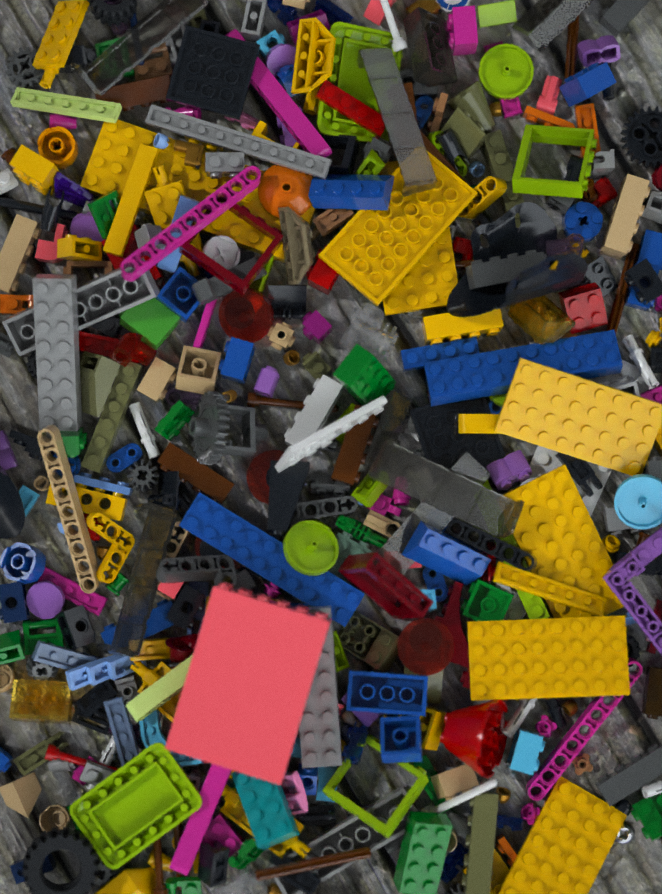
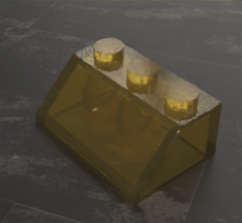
[507,295,576,344]
[9,679,73,724]

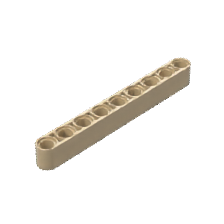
[37,425,101,594]

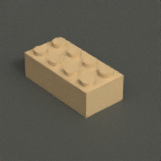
[599,174,651,260]

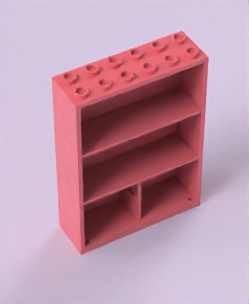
[165,582,332,785]

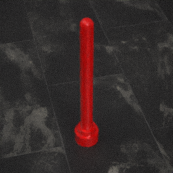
[44,744,118,771]

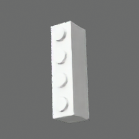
[284,374,344,446]

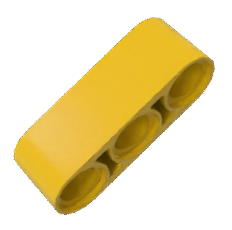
[459,176,507,219]
[458,414,501,434]

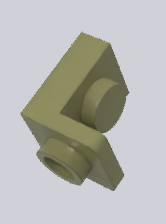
[302,351,332,380]

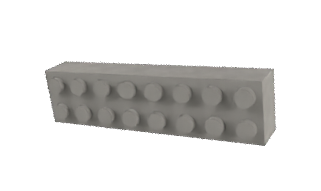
[2,257,160,356]
[32,274,82,431]
[300,605,343,768]
[268,785,418,894]

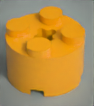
[37,126,79,169]

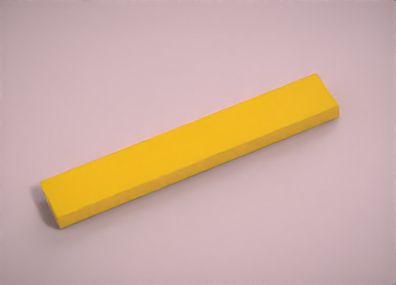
[103,144,159,257]
[493,562,608,616]

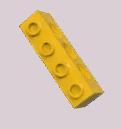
[45,483,128,522]

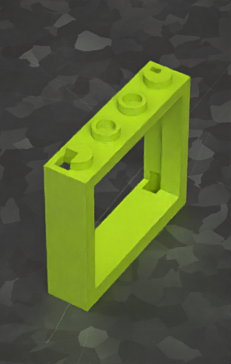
[512,124,597,199]
[322,733,429,839]

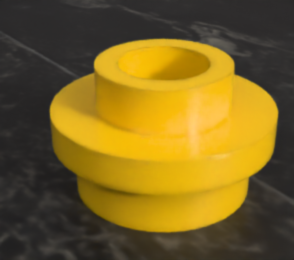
[645,330,662,348]
[602,535,620,553]

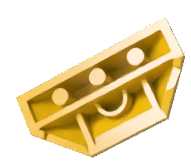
[291,17,336,94]
[94,867,164,894]

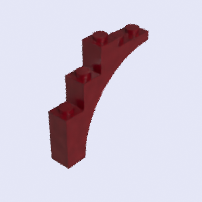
[430,581,508,702]

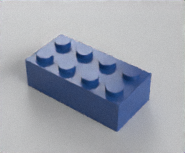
[346,670,428,716]

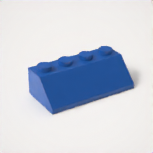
[308,174,395,211]
[402,521,491,586]

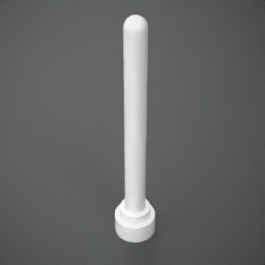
[380,0,408,52]
[421,779,498,813]

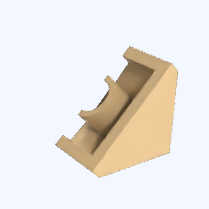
[0,771,42,818]

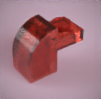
[109,333,157,367]

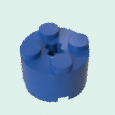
[562,201,603,244]
[0,542,46,584]

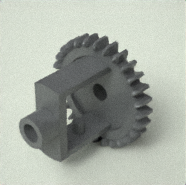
[189,391,268,465]

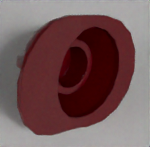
[165,634,199,662]

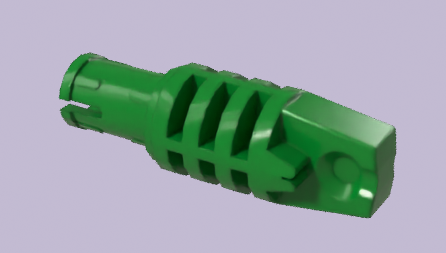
[335,515,387,550]

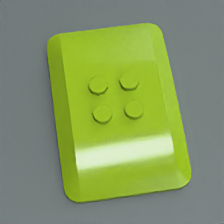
[316,22,403,143]
[69,742,202,869]

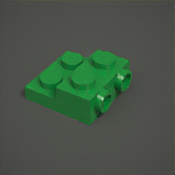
[460,579,514,621]
[631,793,662,842]

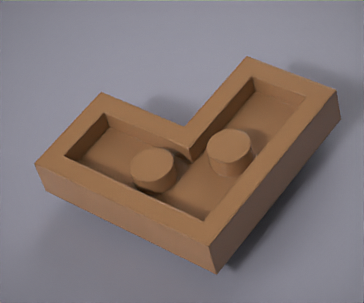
[427,92,448,139]
[312,209,355,237]

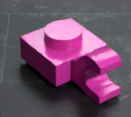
[367,494,402,517]

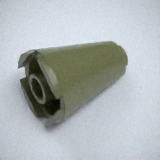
[447,81,495,134]

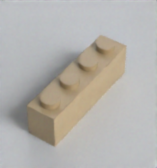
[0,214,42,295]

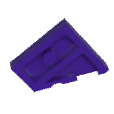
[54,172,93,208]

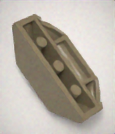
[278,207,315,285]

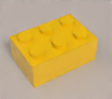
[9,144,60,196]

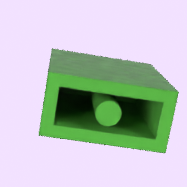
[119,298,180,351]

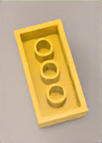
[421,309,504,345]

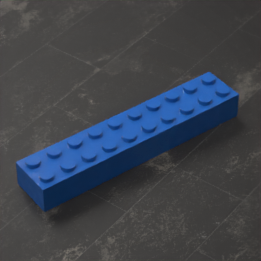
[424,330,623,407]
[179,492,365,627]

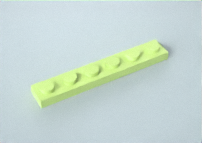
[10,87,122,123]

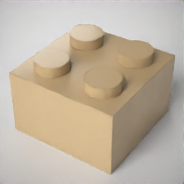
[175,345,222,394]

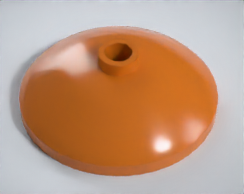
[258,164,313,218]

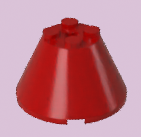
[440,700,509,778]

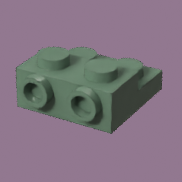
[328,531,372,584]

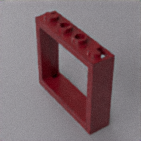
[179,198,283,296]
[338,552,434,619]

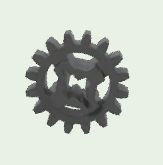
[5,47,45,89]

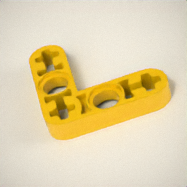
[86,512,135,583]

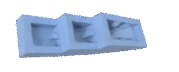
[65,651,147,691]

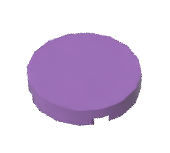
[265,43,296,80]
[70,212,105,242]
[26,580,65,619]

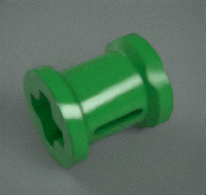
[105,572,131,596]

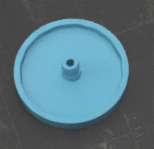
[614,474,662,530]

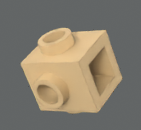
[267,322,296,351]

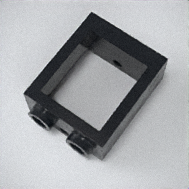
[319,133,360,174]

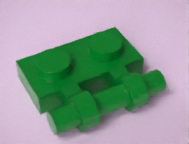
[154,400,195,441]
[228,838,265,870]

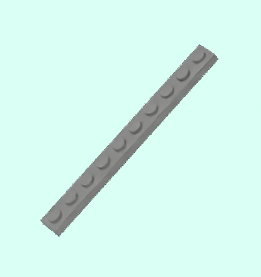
[145,104,332,180]

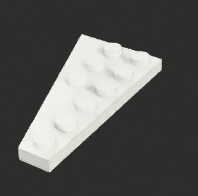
[275,395,388,473]

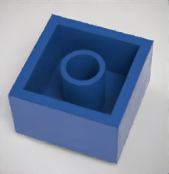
[559,62,617,107]
[156,267,199,323]
[218,337,256,384]
[380,716,422,763]

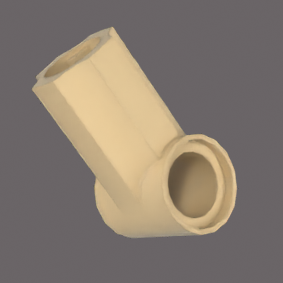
[363,509,401,538]

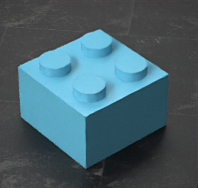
[506,728,545,775]

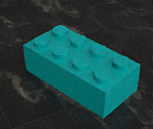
[231,771,300,850]

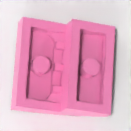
[281,771,308,815]

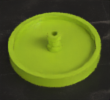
[478,44,534,100]
[283,520,339,576]

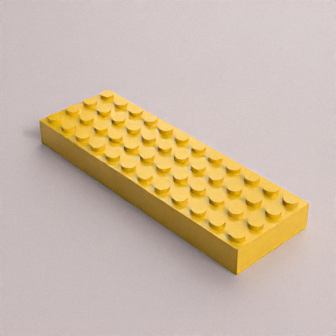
[80,119,317,263]

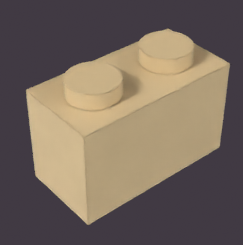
[137,357,177,403]
[430,764,479,801]

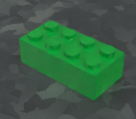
[332,343,396,405]
[393,811,453,894]

